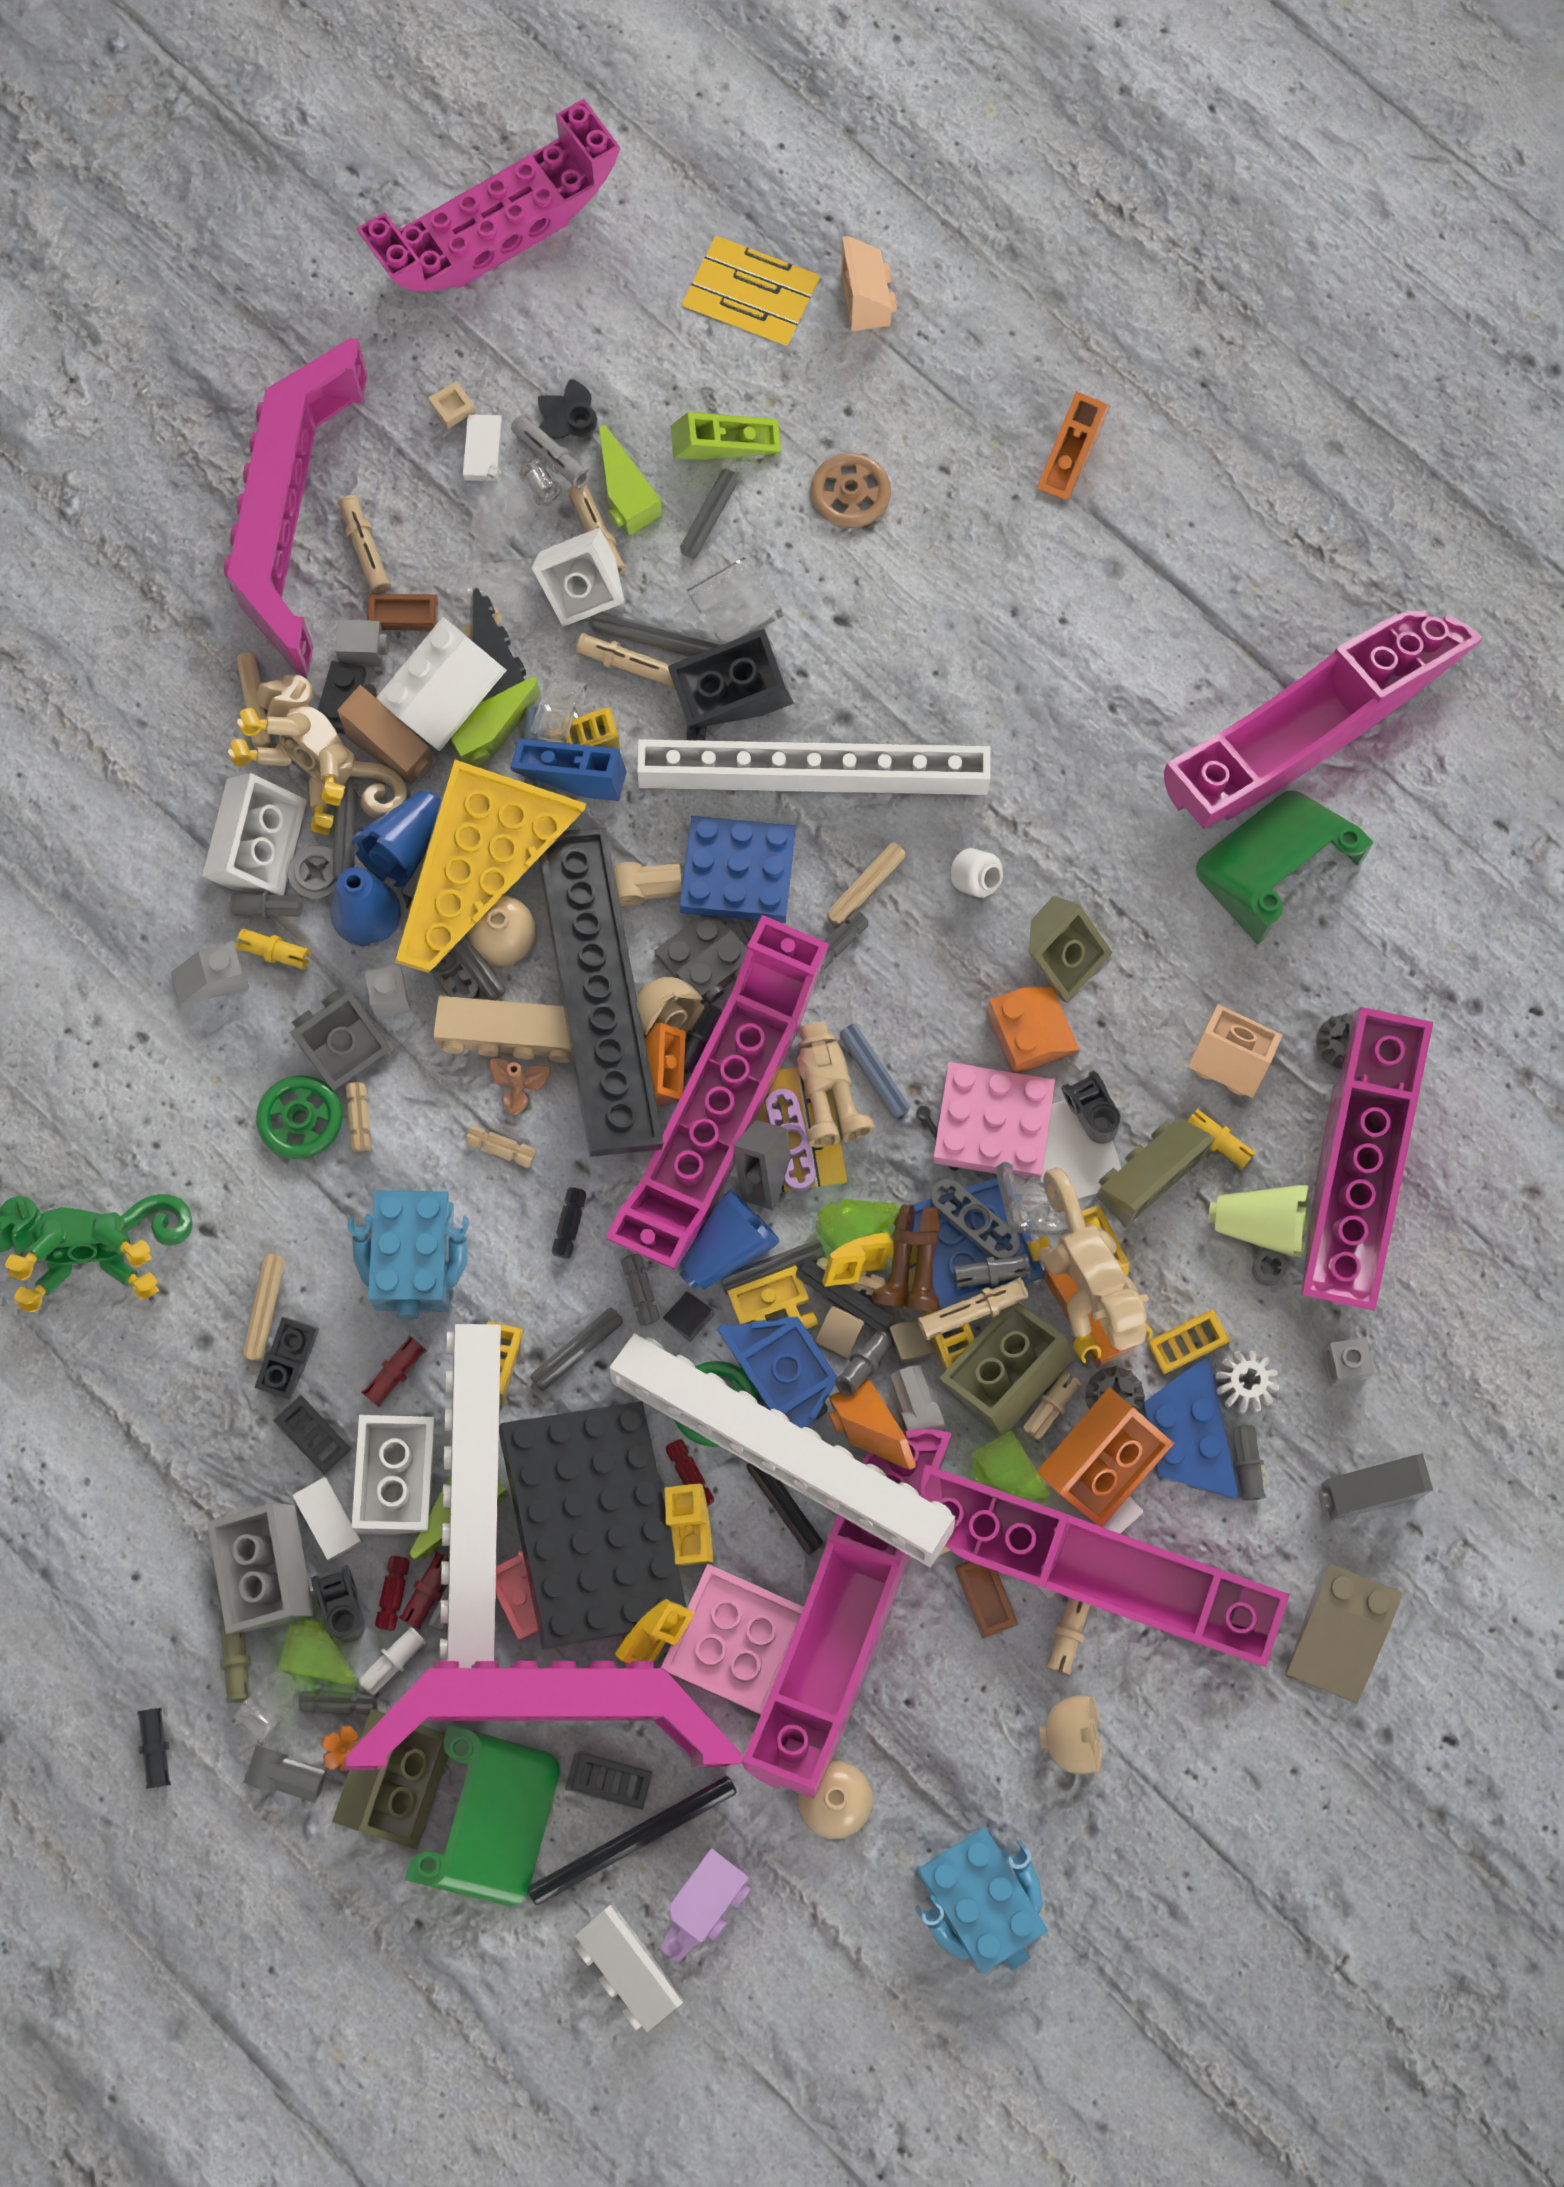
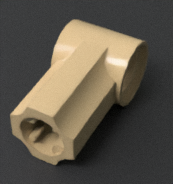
[613,862,682,906]

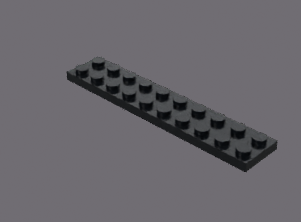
[538,828,664,1157]

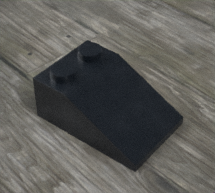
[668,628,794,729]

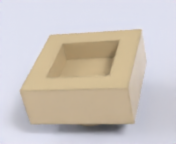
[428,381,476,429]

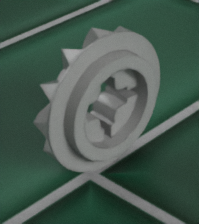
[288,845,337,900]

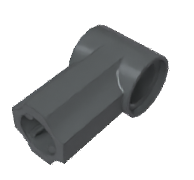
[243,1745,327,1803]

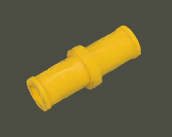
[236,928,311,970]
[1187,1108,1256,1170]

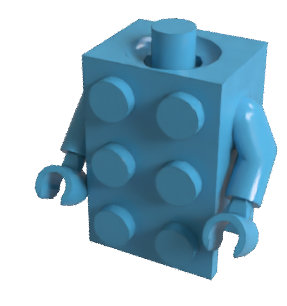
[347,1190,469,1320]
[915,1827,1049,1974]

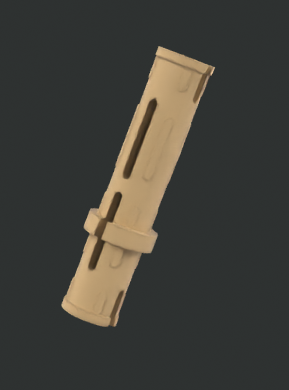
[567,483,626,576]
[337,495,391,594]
[576,632,674,688]
[917,1278,1029,1340]

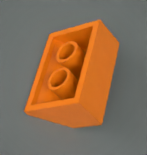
[1036,1387,1174,1527]

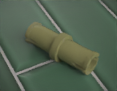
[219,1624,252,1703]

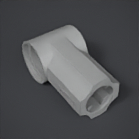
[890,1365,946,1432]

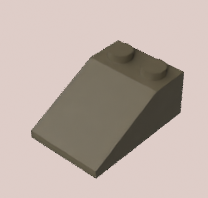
[1285,1564,1403,1704]

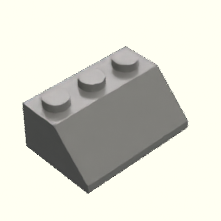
[207,1503,315,1634]

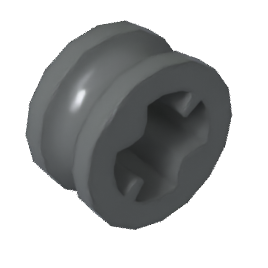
[1252,1250,1288,1286]

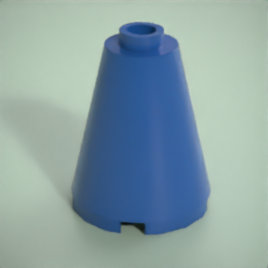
[352,791,442,887]
[330,867,401,946]
[679,1189,780,1290]

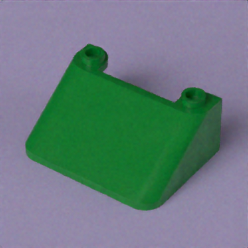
[1196,790,1374,945]
[405,1724,560,1906]

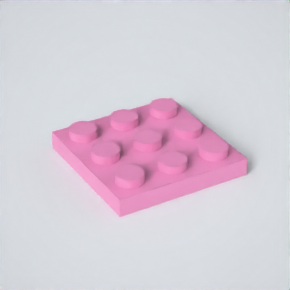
[933,1062,1055,1181]
[661,1564,804,1715]

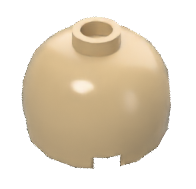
[466,895,537,968]
[637,976,704,1040]
[1040,1695,1102,1774]
[797,1761,873,1839]

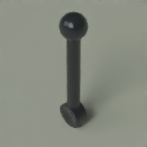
[916,1106,960,1171]

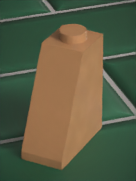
[337,685,433,785]

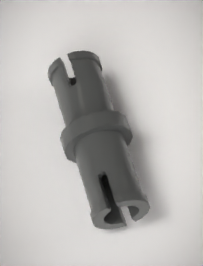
[953,1254,1030,1289]
[835,1330,893,1396]

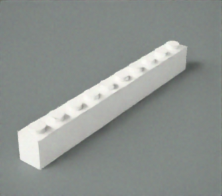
[637,740,990,795]
[439,1324,501,1668]
[609,1333,955,1568]

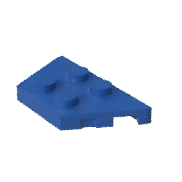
[717,1316,837,1429]
[1143,1357,1239,1500]

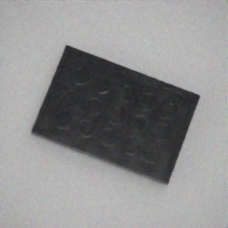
[499,1401,687,1650]

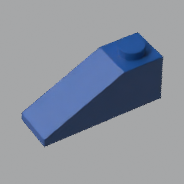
[510,739,627,801]

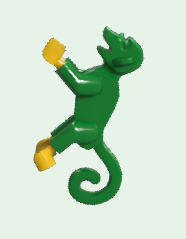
[0,1194,193,1312]

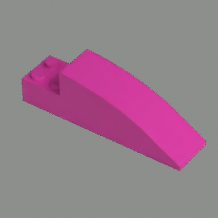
[1301,1007,1434,1311]

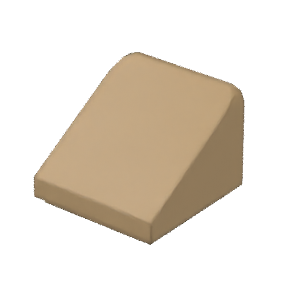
[815,1306,864,1359]

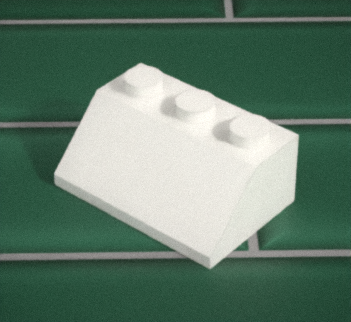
[376,617,507,751]
[202,773,307,895]
[351,1415,435,1535]
[575,1905,685,2032]

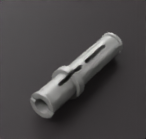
[511,414,590,489]

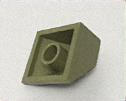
[1029,896,1113,1003]

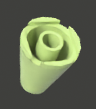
[1209,1185,1310,1259]

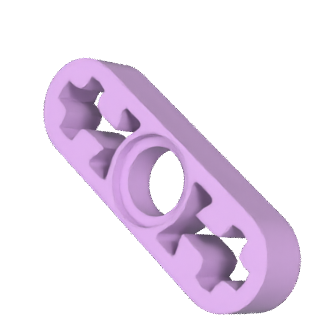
[766,1089,816,1193]

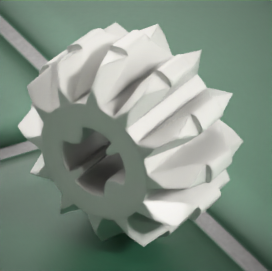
[1215,1351,1279,1414]

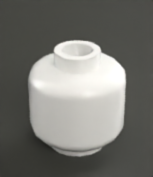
[951,848,1003,898]

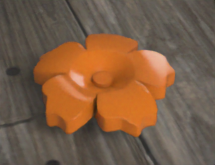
[321,1725,361,1772]

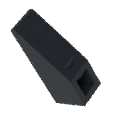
[470,587,527,701]

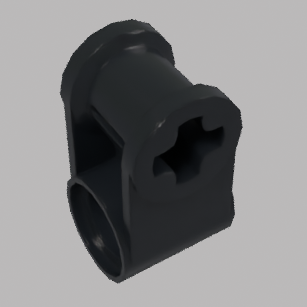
[1061,1070,1120,1144]
[311,1565,365,1643]

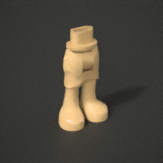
[797,1021,875,1147]

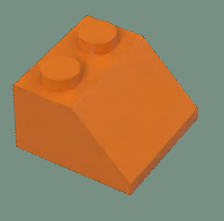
[986,987,1080,1074]

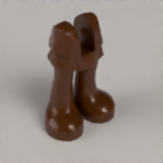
[871,1204,940,1312]

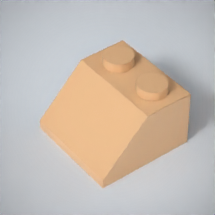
[840,236,897,331]
[1187,1004,1282,1098]

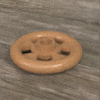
[810,453,891,528]

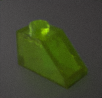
[816,1199,900,1251]
[970,1430,1051,1504]
[278,1619,359,1688]

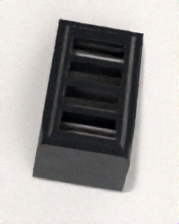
[272,1395,351,1475]
[565,1752,653,1810]

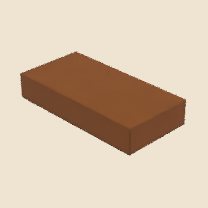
[367,593,438,631]
[955,1561,1018,1639]

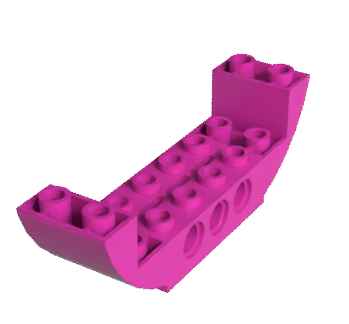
[356,99,620,292]

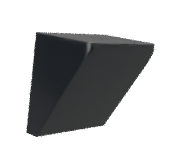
[663,1291,714,1342]

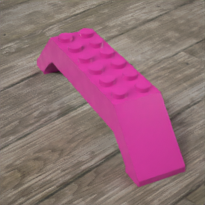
[224,338,367,678]
[606,915,829,1270]
[343,1661,742,1770]

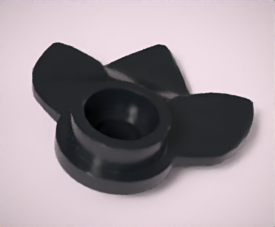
[538,379,598,439]

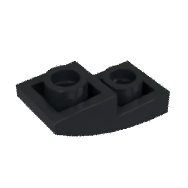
[254,1317,320,1400]

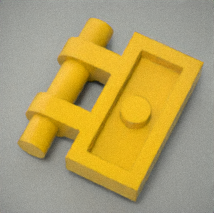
[727,1265,818,1329]

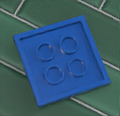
[680,816,796,923]
[913,1175,1045,1310]

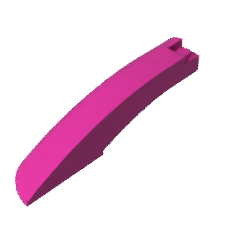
[1164,611,1483,829]
[742,1429,952,1799]
[921,1464,1290,1667]

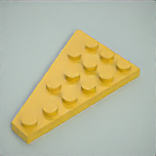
[394,760,586,973]

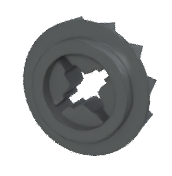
[1316,1013,1353,1070]
[1085,1366,1145,1413]

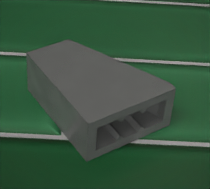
[1319,1453,1433,1520]

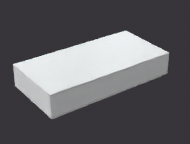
[463,414,502,482]
[292,1477,362,1562]

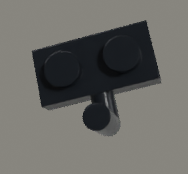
[318,661,378,735]

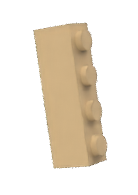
[433,996,572,1063]

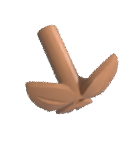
[489,1058,551,1115]

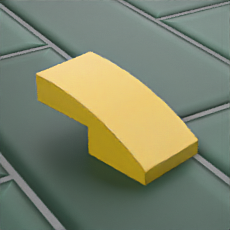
[822,1232,893,1287]
[665,1483,713,1566]
[614,1599,695,1664]

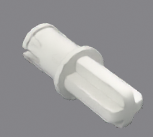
[359,1626,427,1695]

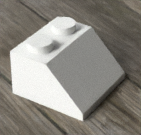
[531,527,624,627]

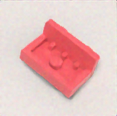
[495,1550,538,1642]

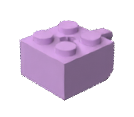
[660,1848,751,1963]

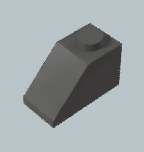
[733,1120,791,1210]

